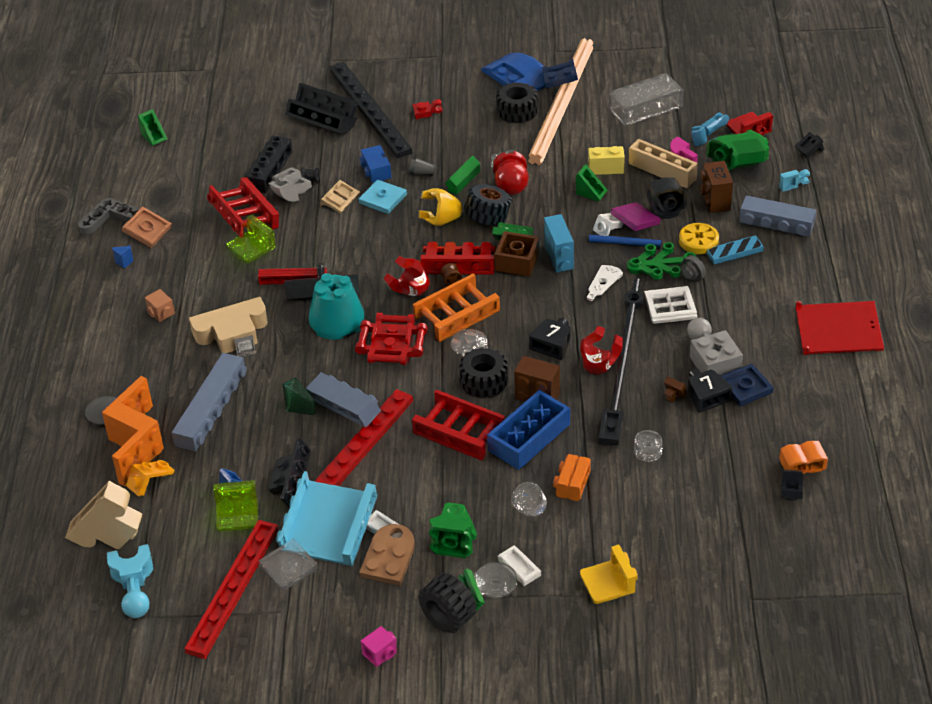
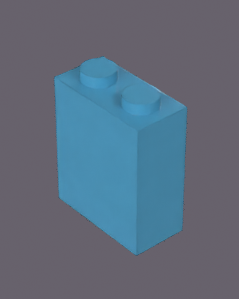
[544,214,574,272]

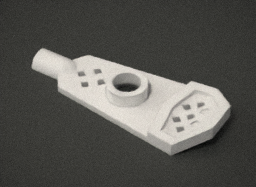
[586,265,623,301]

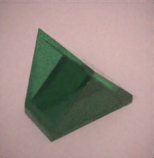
[282,377,316,415]

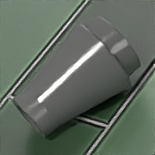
[409,158,435,175]

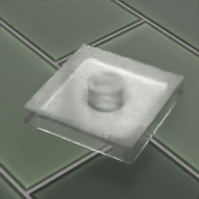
[259,539,318,591]

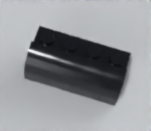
[285,83,358,133]

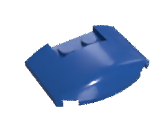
[481,53,546,92]

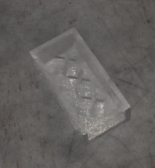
[609,73,684,125]

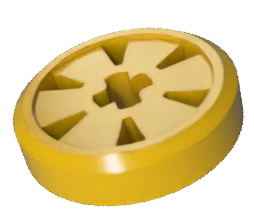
[679,223,719,254]

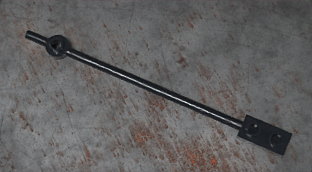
[598,278,643,445]

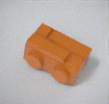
[553,454,591,501]

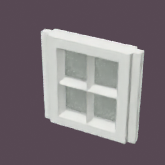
[644,286,697,324]

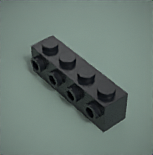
[244,135,293,193]

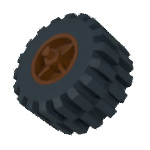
[464,184,512,225]

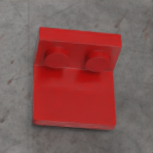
[725,112,773,135]

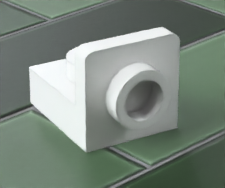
[593,213,624,236]

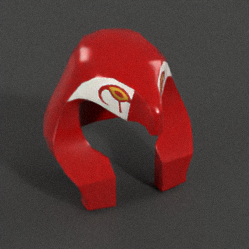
[384,256,430,297]
[580,326,623,375]

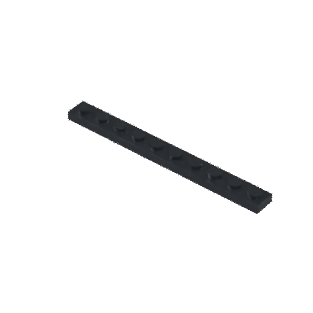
[329,62,412,158]

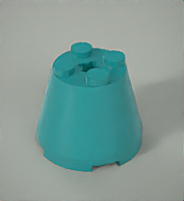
[309,273,365,340]

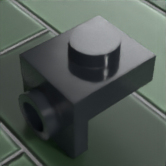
[781,469,803,501]

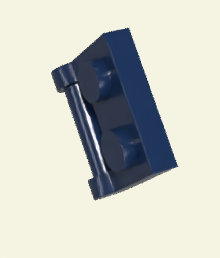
[541,59,578,88]

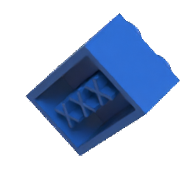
[487,390,570,470]

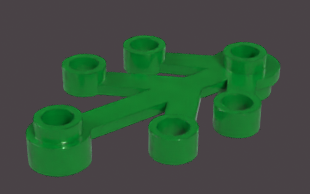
[627,242,697,280]

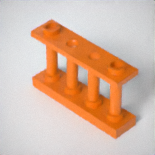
[413,274,500,342]

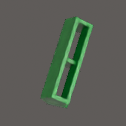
[444,156,481,195]

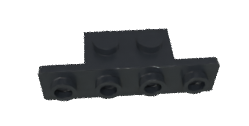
[268,438,311,509]

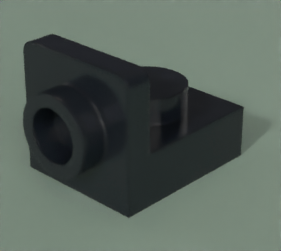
[795,132,825,158]

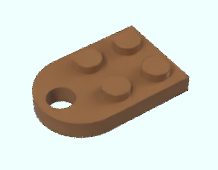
[359,524,415,586]

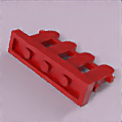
[421,242,495,274]

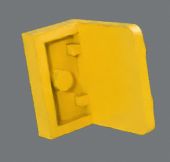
[580,545,638,604]

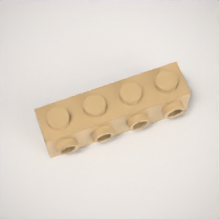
[629,139,698,188]

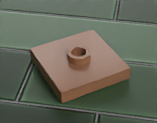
[122,206,172,248]

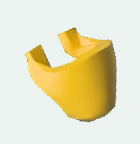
[419,188,462,226]

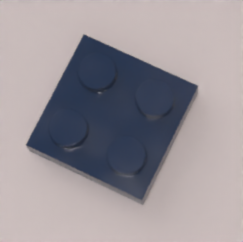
[721,363,774,406]

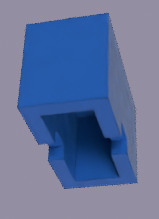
[359,145,391,183]

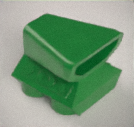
[429,503,477,559]

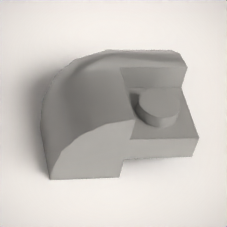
[269,167,312,202]

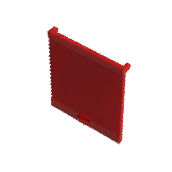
[796,301,884,355]

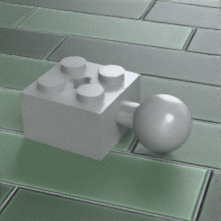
[687,318,743,376]

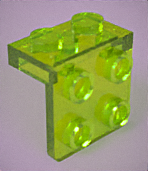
[213,480,258,532]

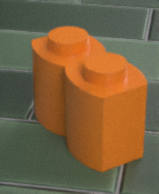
[779,441,828,474]

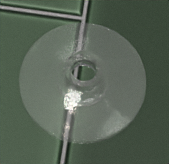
[474,562,517,598]

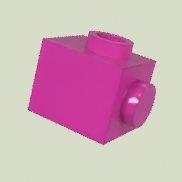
[361,626,397,667]

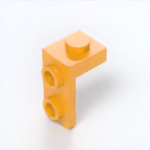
[126,460,175,496]

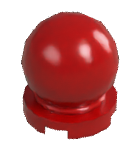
[493,151,529,195]

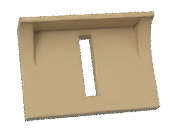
[320,180,360,214]

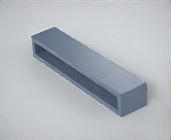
[172,353,247,452]

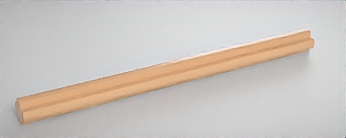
[528,38,593,165]

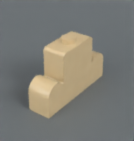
[189,297,268,353]
[65,481,142,549]

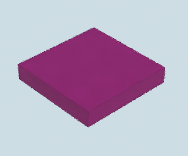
[611,202,661,231]

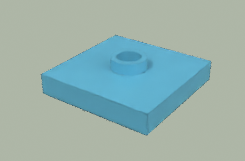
[359,179,407,214]

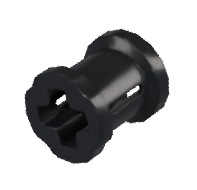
[300,167,320,183]

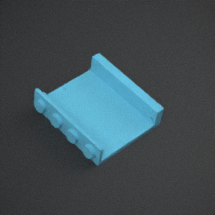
[276,471,377,566]

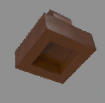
[664,376,687,403]

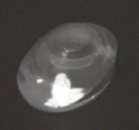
[511,482,547,517]

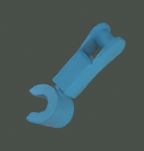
[691,113,729,146]

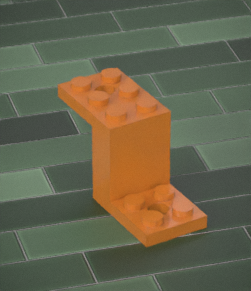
[102,376,164,486]

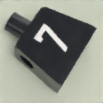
[529,318,571,360]
[688,368,733,413]

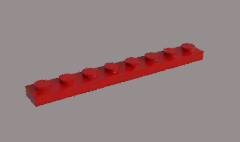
[314,389,413,486]
[184,520,278,659]

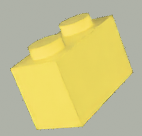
[588,146,625,175]

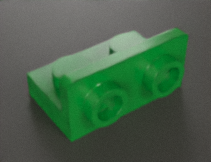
[492,222,533,241]

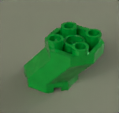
[706,130,769,170]

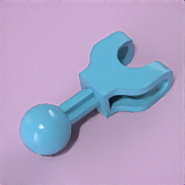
[107,544,153,618]

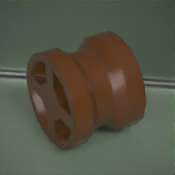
[440,263,462,286]

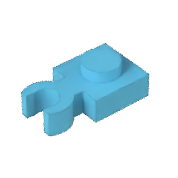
[779,169,810,191]

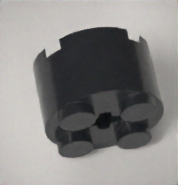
[647,177,687,219]

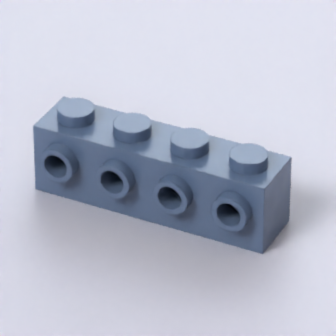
[739,196,816,237]
[306,372,381,428]

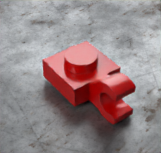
[413,99,443,119]

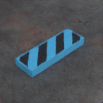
[706,236,764,264]

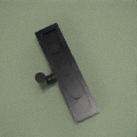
[284,262,360,299]

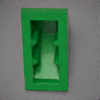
[138,109,168,146]
[576,164,608,201]

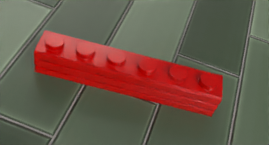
[258,268,328,285]

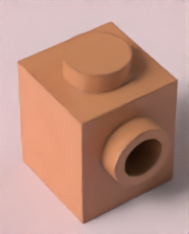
[145,289,175,322]

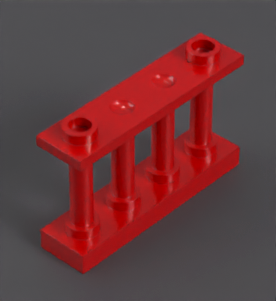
[207,177,279,238]
[412,389,505,461]

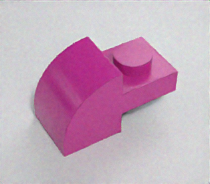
[670,137,698,163]

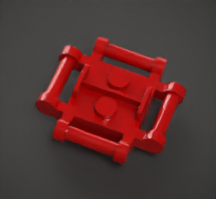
[355,313,428,365]

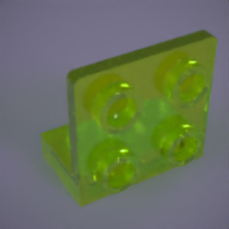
[226,214,276,263]

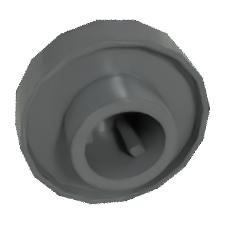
[681,255,706,282]

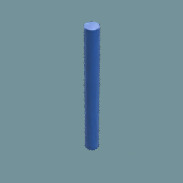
[589,235,661,247]

